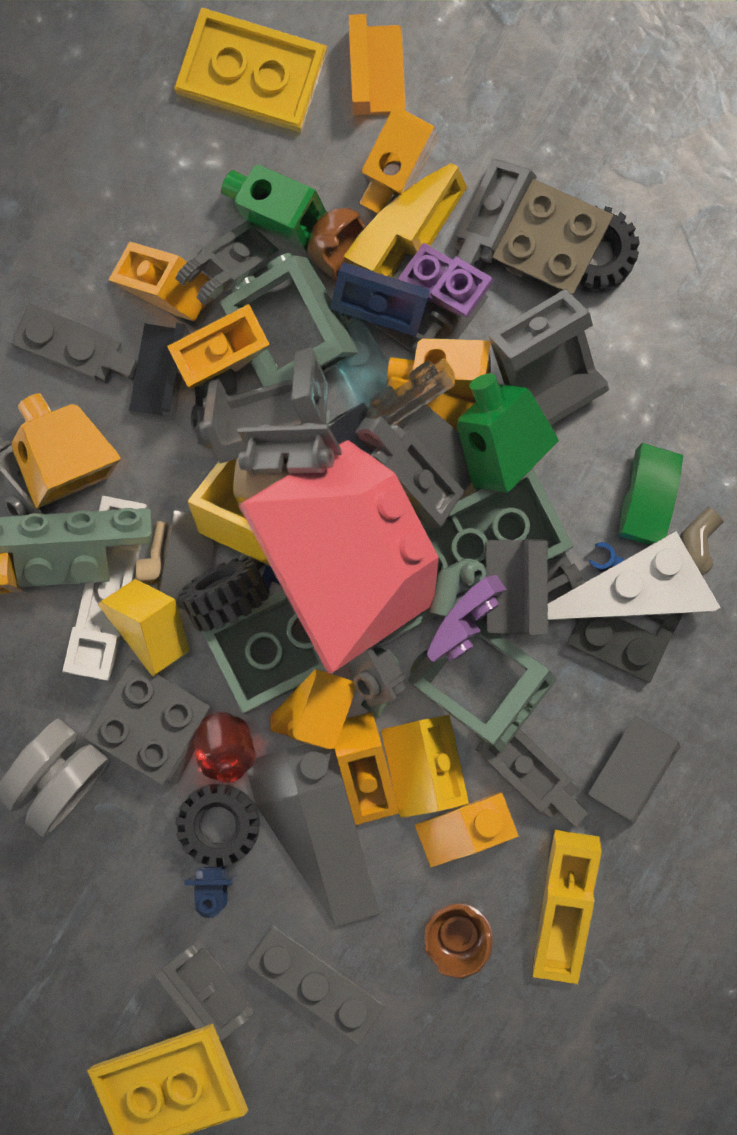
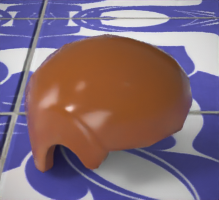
[307,208,366,281]
[424,903,494,979]

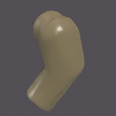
[680,507,724,575]

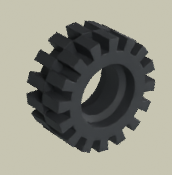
[577,206,640,293]
[179,557,270,632]
[175,784,260,868]

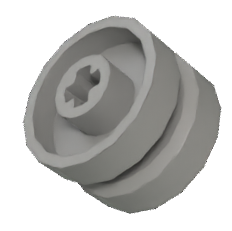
[0,718,110,838]

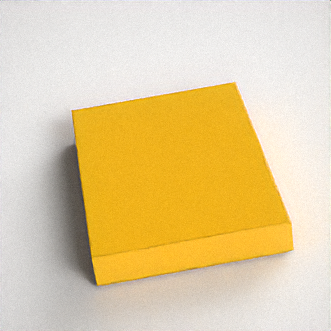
[174,7,328,133]
[87,1024,248,1135]

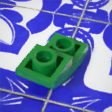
[618,443,683,545]

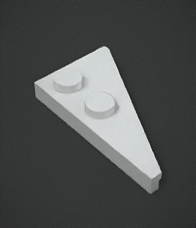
[548,532,721,620]

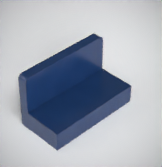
[329,262,430,336]

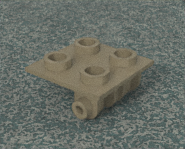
[492,179,614,295]

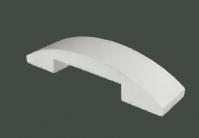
[63,496,147,681]

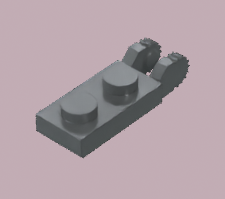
[175,221,280,305]

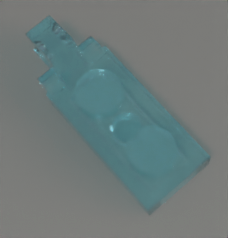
[337,311,389,411]

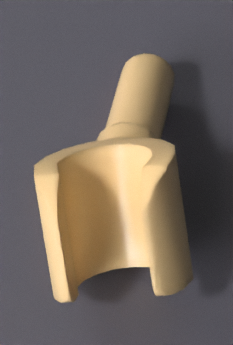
[136,521,168,584]

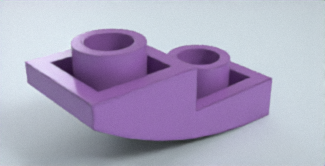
[398,243,494,318]
[427,575,507,662]

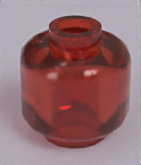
[192,712,256,783]

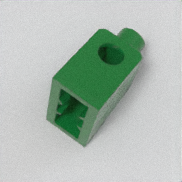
[221,165,327,256]
[457,373,559,493]

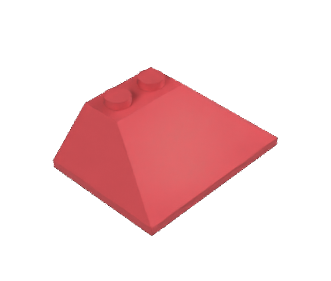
[239,440,439,673]

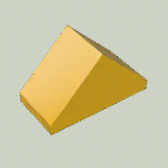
[98,579,190,677]

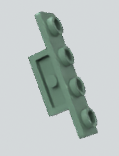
[0,508,152,587]

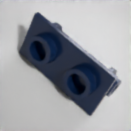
[184,866,237,918]

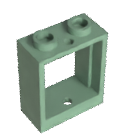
[220,253,359,387]
[407,615,556,753]

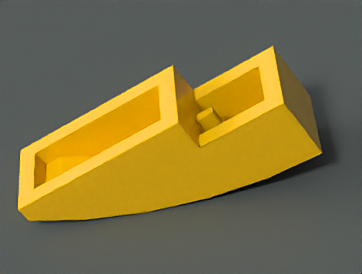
[343,163,467,277]
[532,830,602,984]

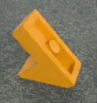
[167,304,270,389]
[270,669,356,750]

